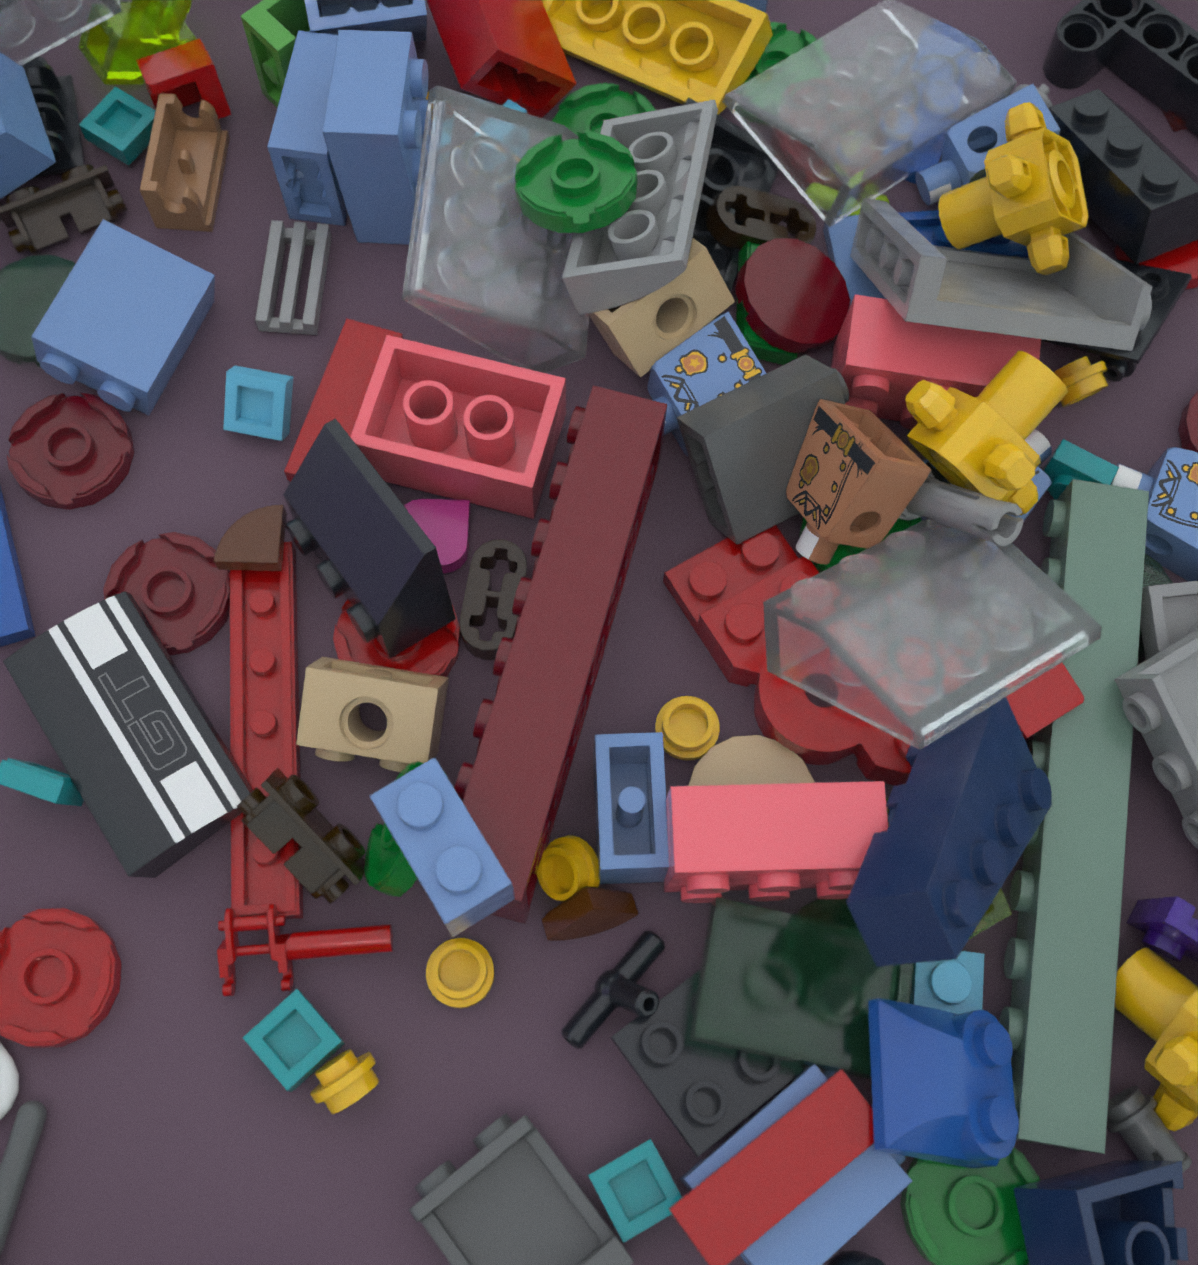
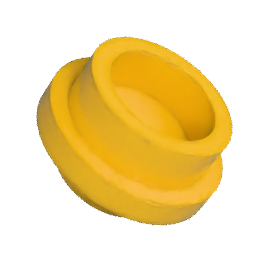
[1054,356,1108,408]
[655,696,720,761]
[537,835,600,901]
[426,938,495,1008]
[310,1049,380,1114]

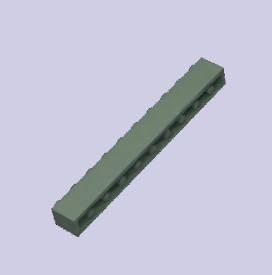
[999,479,1149,1154]

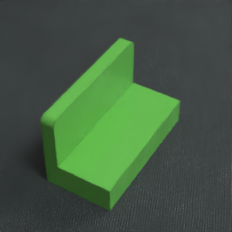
[241,0,310,108]

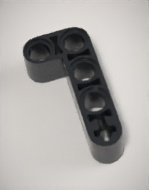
[1043,0,1198,135]

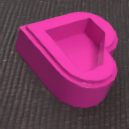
[404,499,471,573]

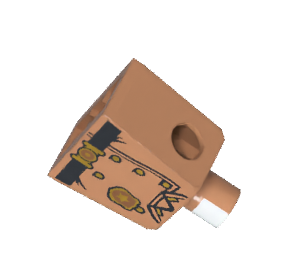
[786,399,931,564]

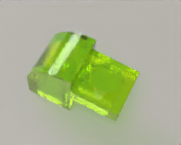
[78,0,197,85]

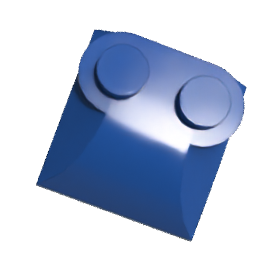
[868,998,1019,1169]

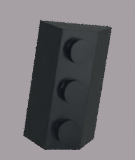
[1049,89,1198,265]
[283,418,456,659]

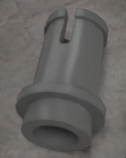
[1107,1086,1192,1172]

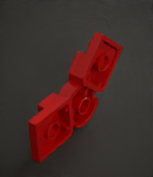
[663,525,991,786]

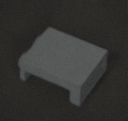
[409,1113,634,1265]

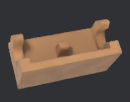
[140,93,230,232]

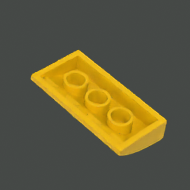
[542,0,773,115]

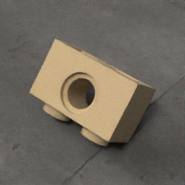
[588,238,735,378]
[296,657,449,772]

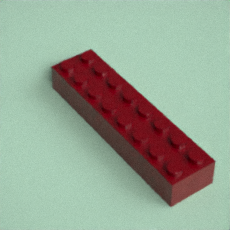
[454,385,667,924]

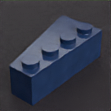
[846,684,1052,967]
[1013,1160,1189,1265]

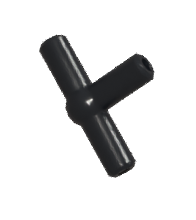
[561,931,665,1049]

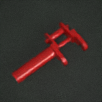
[217,904,393,997]

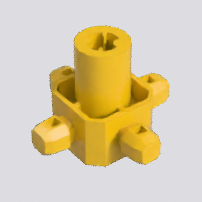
[938,102,1089,275]
[905,350,1068,515]
[1115,948,1198,1131]

